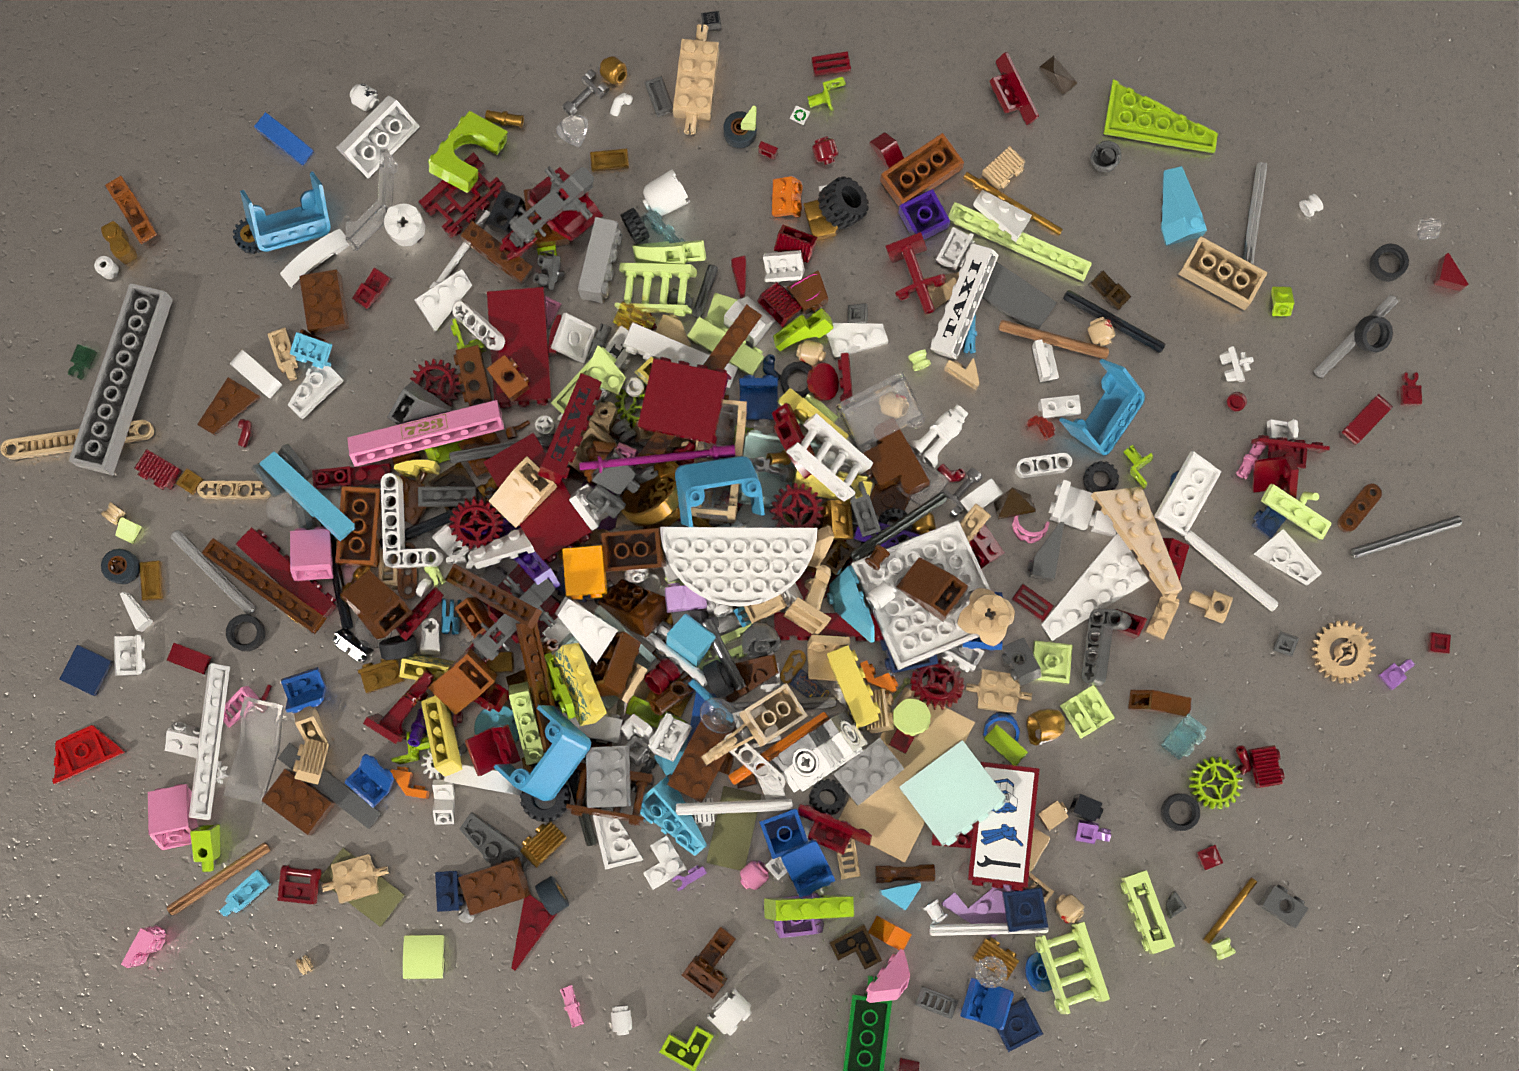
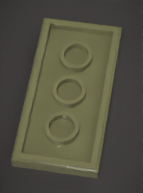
[706,786,762,871]
[320,848,405,927]

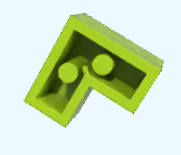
[659,1024,714,1071]

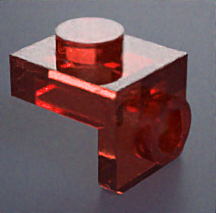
[1025,415,1056,442]

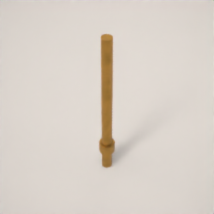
[963,172,1063,235]

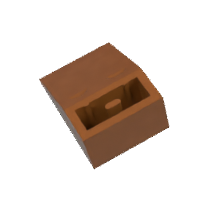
[428,648,497,715]

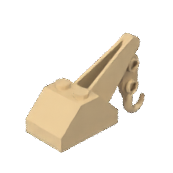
[701,683,808,765]

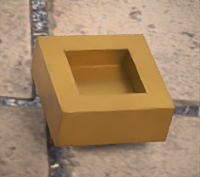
[176,468,204,495]

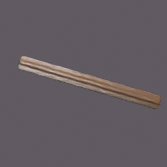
[999,320,1109,359]
[167,842,271,915]

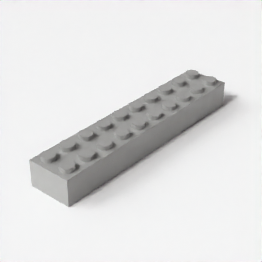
[69,283,173,475]

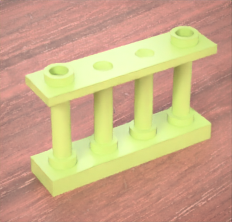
[615,263,697,316]
[1035,922,1110,1014]

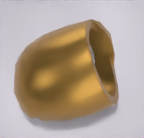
[1027,709,1065,746]

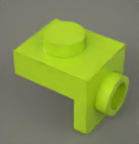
[1271,287,1294,316]

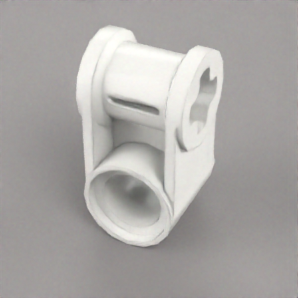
[420,618,443,655]

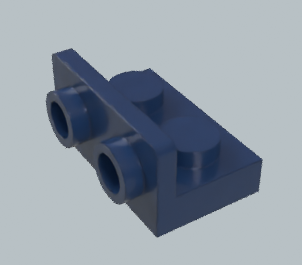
[1252,504,1287,539]
[435,870,465,912]

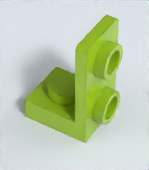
[451,318,487,353]
[425,439,464,464]

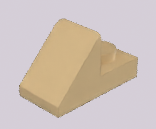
[944,358,980,390]

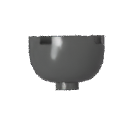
[741,622,781,658]

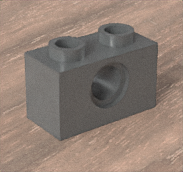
[1001,637,1041,686]
[1258,884,1309,928]

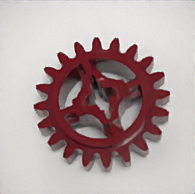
[410,359,463,406]
[769,483,824,528]
[449,496,503,549]
[910,659,965,710]

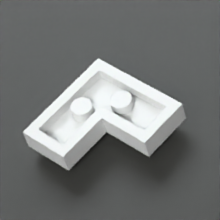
[643,836,687,890]

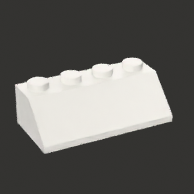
[336,96,420,179]

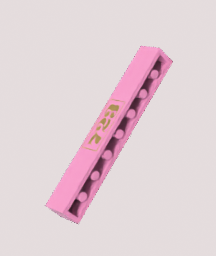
[347,400,504,467]

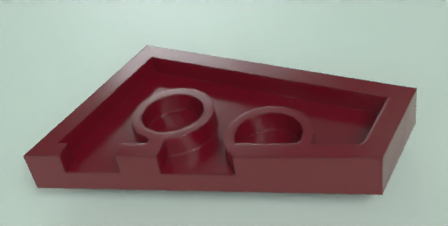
[395,587,444,641]

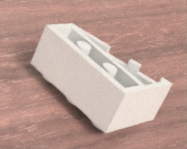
[555,597,618,663]

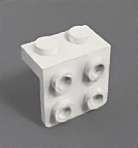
[1048,480,1096,530]

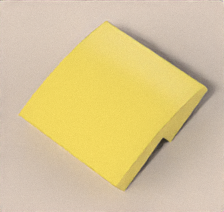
[394,460,441,478]

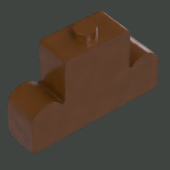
[863,417,930,495]

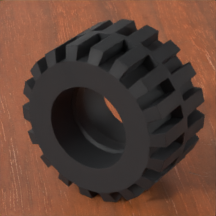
[818,176,869,229]
[520,783,571,822]

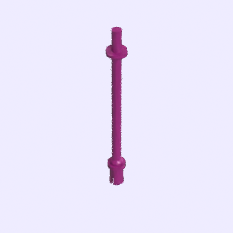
[579,444,735,473]

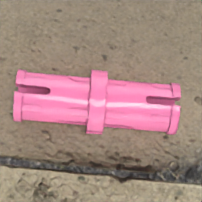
[1236,444,1266,479]
[560,985,584,1028]

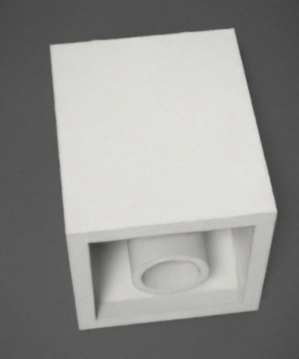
[724,296,776,348]

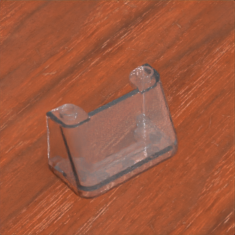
[836,373,925,453]

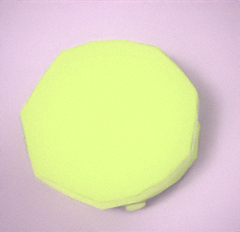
[893,699,931,736]

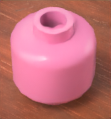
[740,861,769,890]

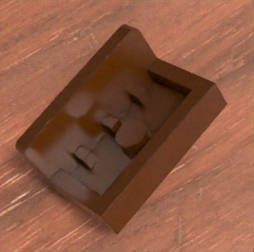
[681,955,728,999]

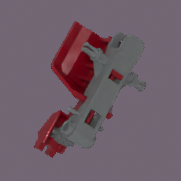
[499,166,604,261]
[465,564,560,663]

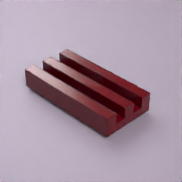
[811,51,851,77]
[1011,584,1054,622]

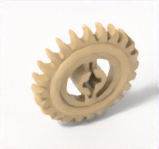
[1311,620,1376,684]

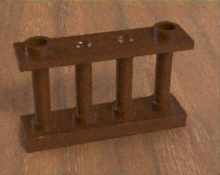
[566,762,655,826]

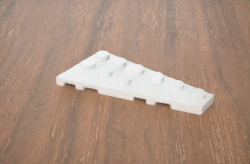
[1041,533,1149,641]

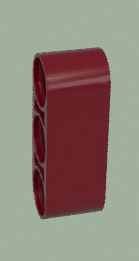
[1341,394,1393,445]

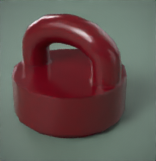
[1227,392,1247,412]

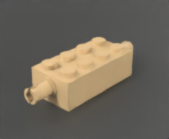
[673,24,719,135]

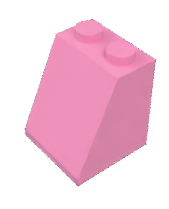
[290,527,333,581]
[148,784,198,850]

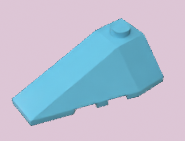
[1161,166,1207,246]
[827,565,874,643]
[633,776,707,856]

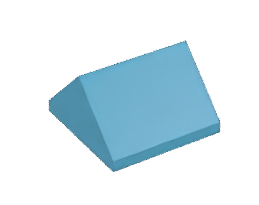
[666,614,716,667]
[879,882,921,910]

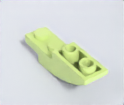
[632,240,706,264]

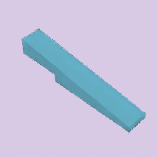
[260,451,355,541]

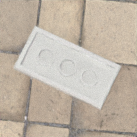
[1154,451,1222,537]

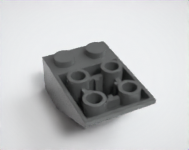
[387,381,455,425]

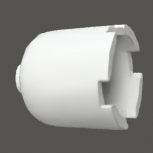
[642,169,690,216]

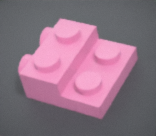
[121,925,166,968]

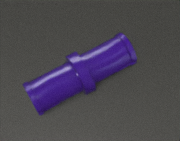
[408,708,426,747]

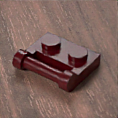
[277,865,322,905]

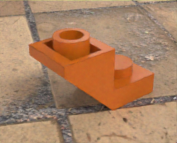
[859,660,898,693]
[391,766,430,799]

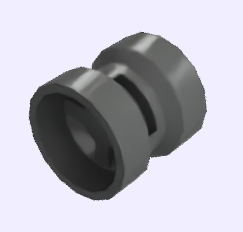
[611,419,637,445]

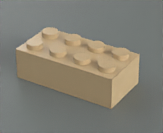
[1178,236,1268,310]

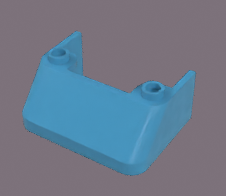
[240,172,331,252]
[1059,359,1145,455]
[675,456,765,527]
[494,705,591,801]

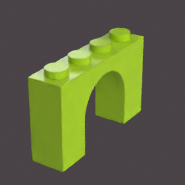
[428,111,508,193]
[764,894,854,921]

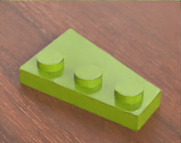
[544,653,576,719]

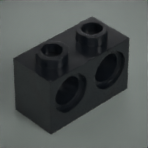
[486,189,526,235]
[1068,794,1104,822]

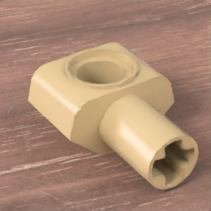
[1188,590,1233,624]

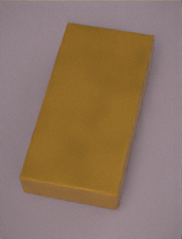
[590,148,629,172]
[140,560,163,601]

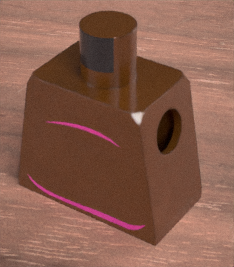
[787,270,828,315]

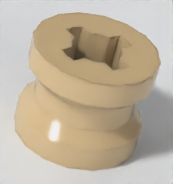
[101,502,126,525]

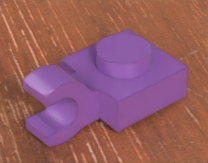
[1378,659,1415,690]
[1075,820,1111,844]
[672,865,707,891]

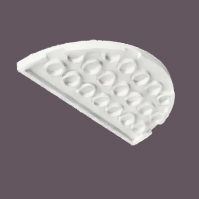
[660,527,817,606]

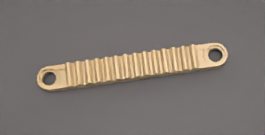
[0,420,154,460]

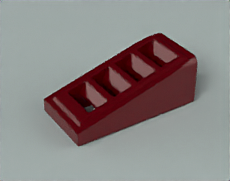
[731,255,746,299]

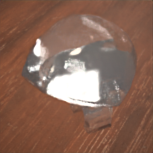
[556,115,588,147]

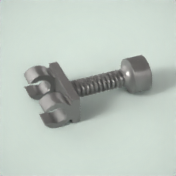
[562,69,610,117]
[749,457,795,483]
[940,467,983,518]

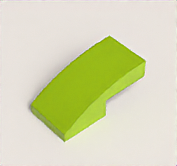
[984,725,1028,766]

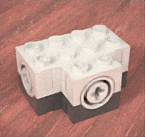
[772,711,867,792]

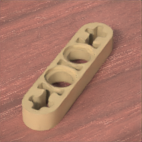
[197,481,272,499]

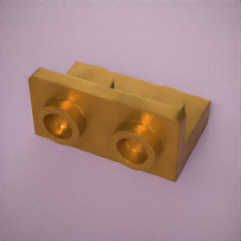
[820,500,853,540]
[357,659,404,694]

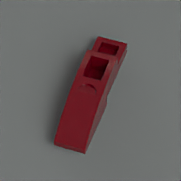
[772,403,815,479]
[312,463,392,490]

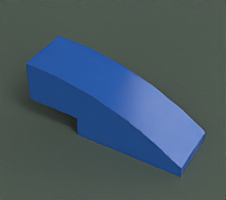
[254,112,314,166]

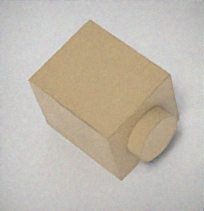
[1036,801,1069,831]

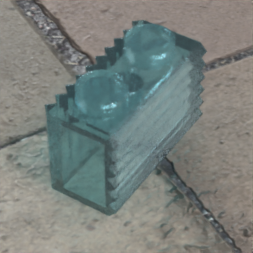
[1161,714,1207,760]

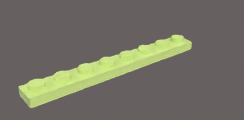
[948,202,1092,281]

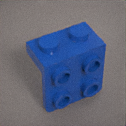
[739,375,778,420]
[281,667,327,713]
[345,754,394,808]
[781,840,836,898]
[960,978,1014,1030]

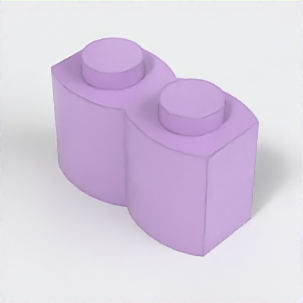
[665,583,707,613]

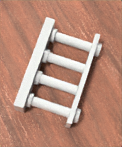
[786,413,873,501]

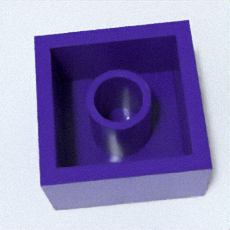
[898,189,951,240]

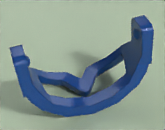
[983,712,1020,742]

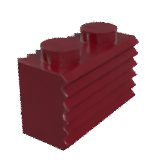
[774,225,818,263]
[757,282,802,328]
[134,449,183,490]
[1248,745,1285,788]

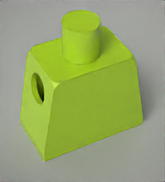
[190,824,221,872]

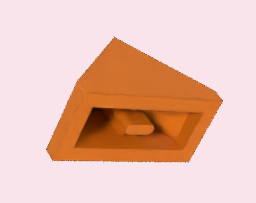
[868,916,912,950]

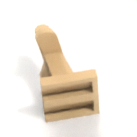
[784,553,831,635]

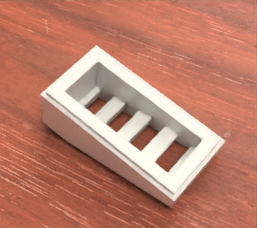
[120,592,153,632]

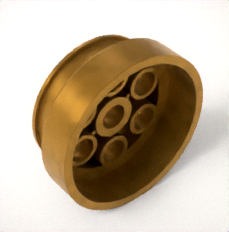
[620,461,680,529]

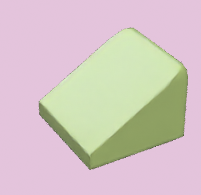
[741,106,757,130]
[115,517,142,544]

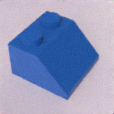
[759,809,808,859]

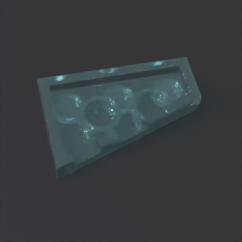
[641,210,686,243]

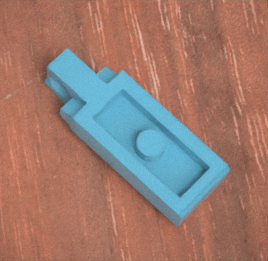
[219,869,271,917]

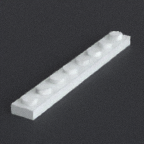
[189,663,230,820]

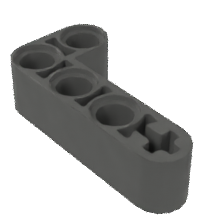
[1082,608,1131,686]

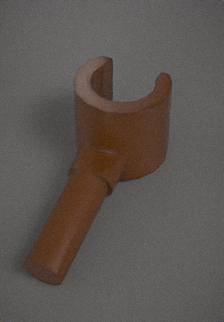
[506,420,530,440]

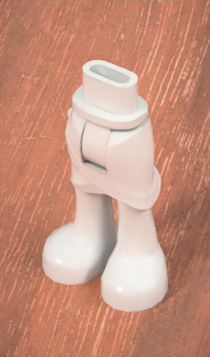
[908,405,968,469]

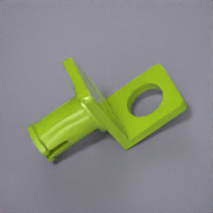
[807,77,846,111]
[1123,445,1153,489]
[391,731,430,765]

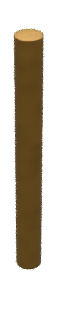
[1203,877,1257,944]

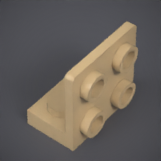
[807,635,850,681]
[615,662,651,703]

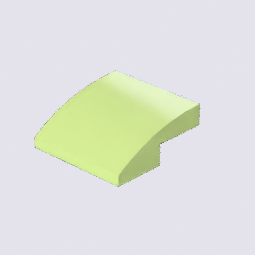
[1060,685,1115,738]
[403,935,445,979]

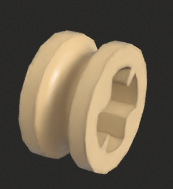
[296,955,313,975]

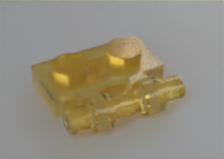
[613,301,656,330]

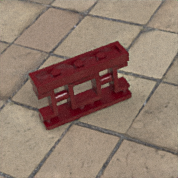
[418,152,506,238]

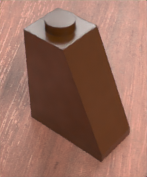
[1128,690,1192,717]

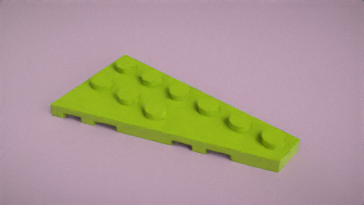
[1103,79,1218,153]

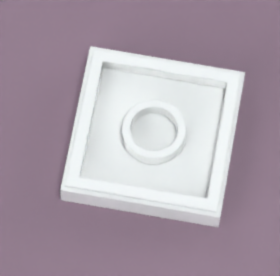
[551,313,597,363]

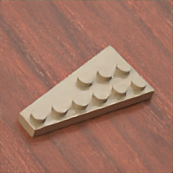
[1091,487,1182,595]

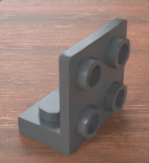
[251,444,311,497]

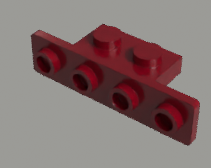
[989,52,1039,125]
[1251,435,1330,469]
[798,804,872,855]

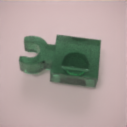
[68,344,97,380]

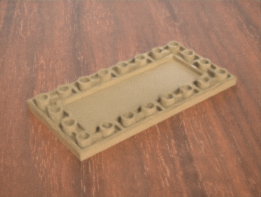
[838,687,975,863]

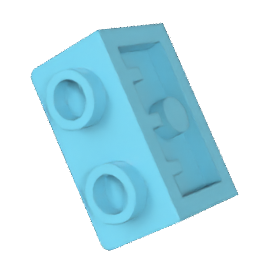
[290,332,333,369]

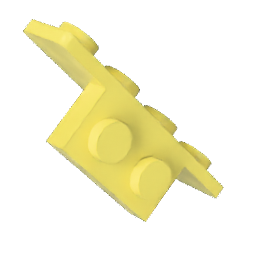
[779,388,849,439]

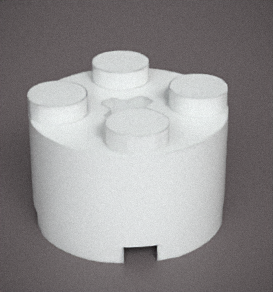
[384,204,425,246]
[706,988,752,1035]

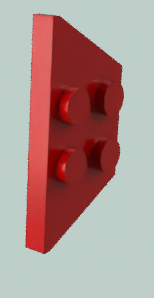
[52,725,125,784]

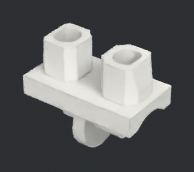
[1219,346,1254,383]

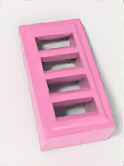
[223,686,260,727]

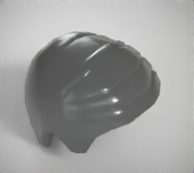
[1090,140,1122,172]

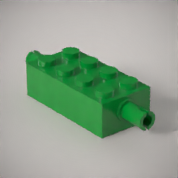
[842,975,892,1071]

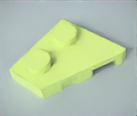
[585,346,626,395]

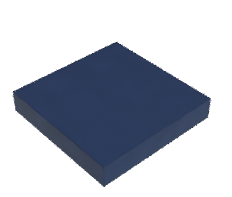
[59,645,113,696]
[1002,887,1048,933]
[997,997,1043,1052]

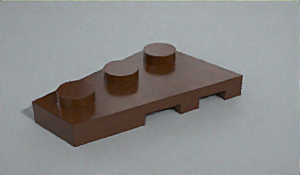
[197,377,262,435]
[726,654,779,703]

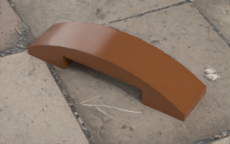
[105,176,157,245]

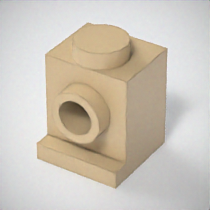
[590,401,618,434]

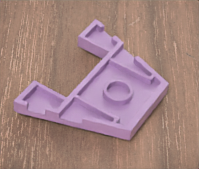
[941,885,1015,938]

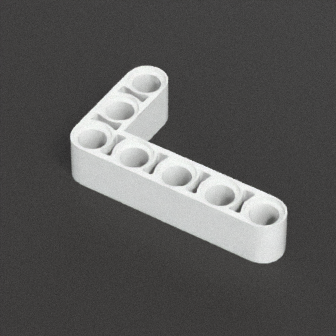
[381,473,443,569]

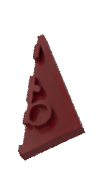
[511,894,557,971]

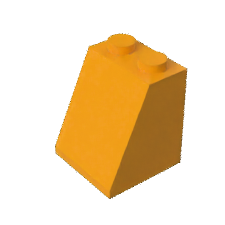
[562,545,607,600]

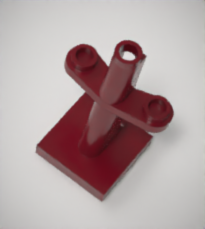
[885,232,946,314]
[363,670,435,744]

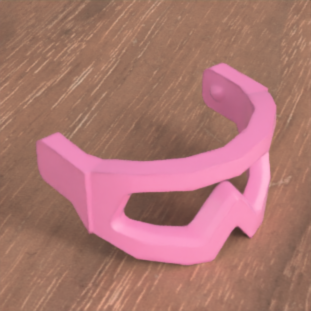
[1012,515,1050,543]

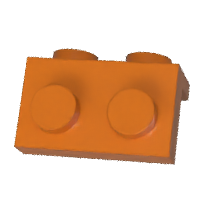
[772,176,803,217]

